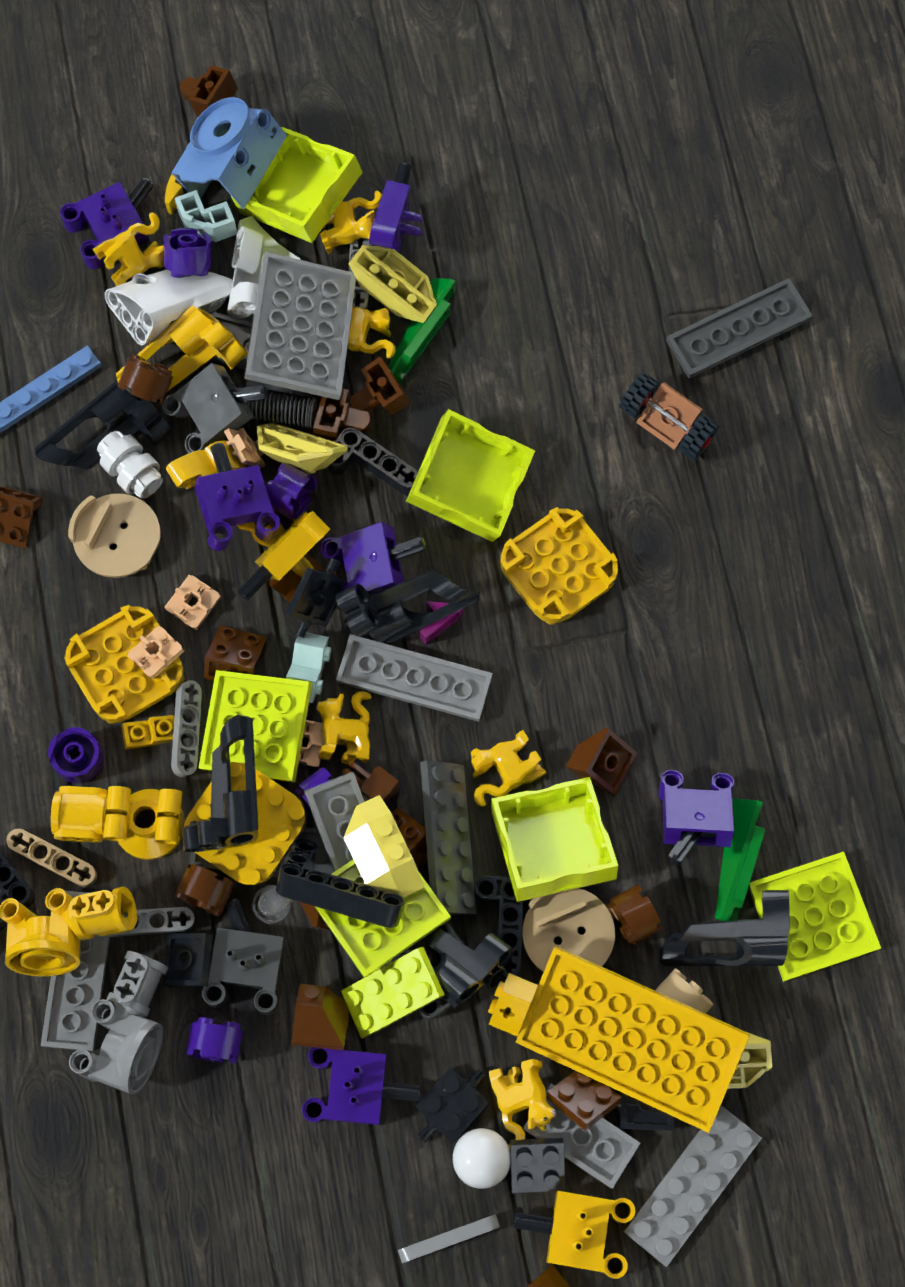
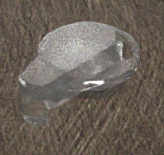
[252,885,293,924]

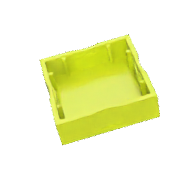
[231,127,363,243]
[406,409,535,542]
[491,777,618,902]

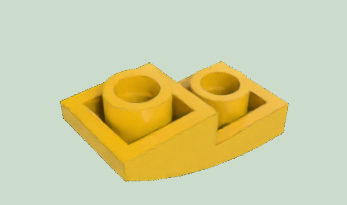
[165,174,184,215]
[121,715,174,750]

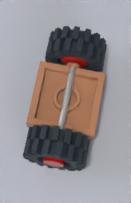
[619,372,720,461]

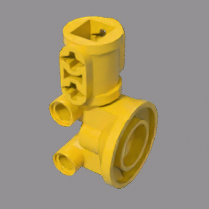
[51,786,185,860]
[0,886,138,977]

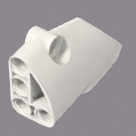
[227,216,300,322]
[105,270,233,345]

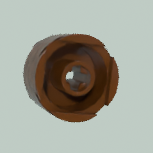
[117,354,173,404]
[175,864,235,917]
[606,884,663,945]

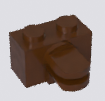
[180,65,238,118]
[350,357,411,416]
[313,388,370,442]
[341,761,400,807]

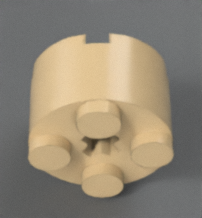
[655,968,714,1014]

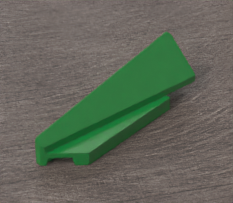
[389,278,455,383]
[715,798,765,921]

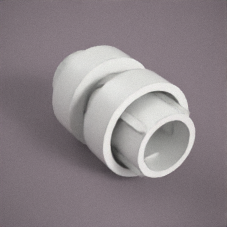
[97,431,163,499]

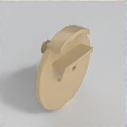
[68,494,161,578]
[522,888,615,972]

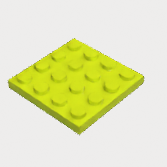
[199,670,312,782]
[748,852,881,982]
[314,859,451,978]

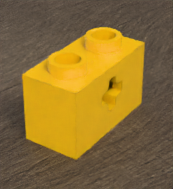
[488,973,538,1037]

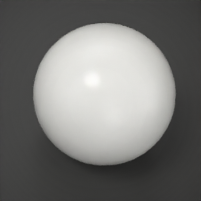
[453,1128,511,1189]

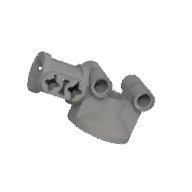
[69,951,168,1095]

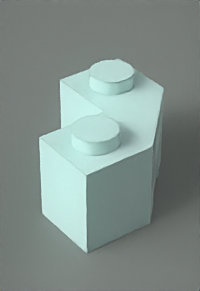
[175,190,237,242]
[286,633,331,703]

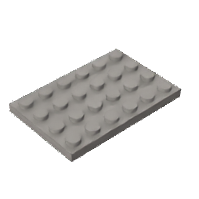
[244,252,356,400]

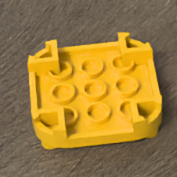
[500,507,618,625]
[64,605,185,724]
[182,762,307,885]

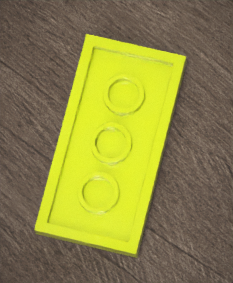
[341,947,445,1039]

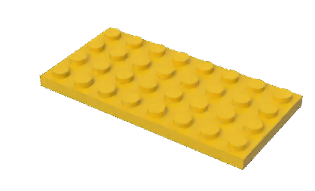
[515,946,750,1133]

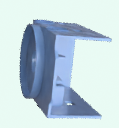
[172,97,287,209]

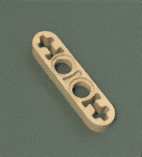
[6,829,97,887]

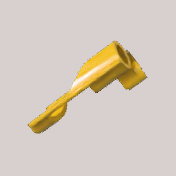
[116,305,248,392]
[166,441,285,547]

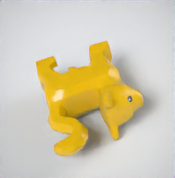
[320,191,382,254]
[93,213,164,286]
[347,307,396,359]
[316,691,371,764]
[471,730,546,807]
[489,1059,556,1149]

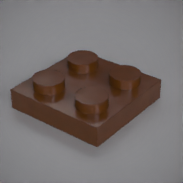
[546,1071,622,1131]

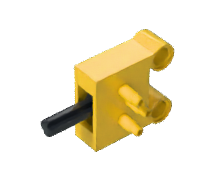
[238,511,330,600]
[513,1191,635,1279]

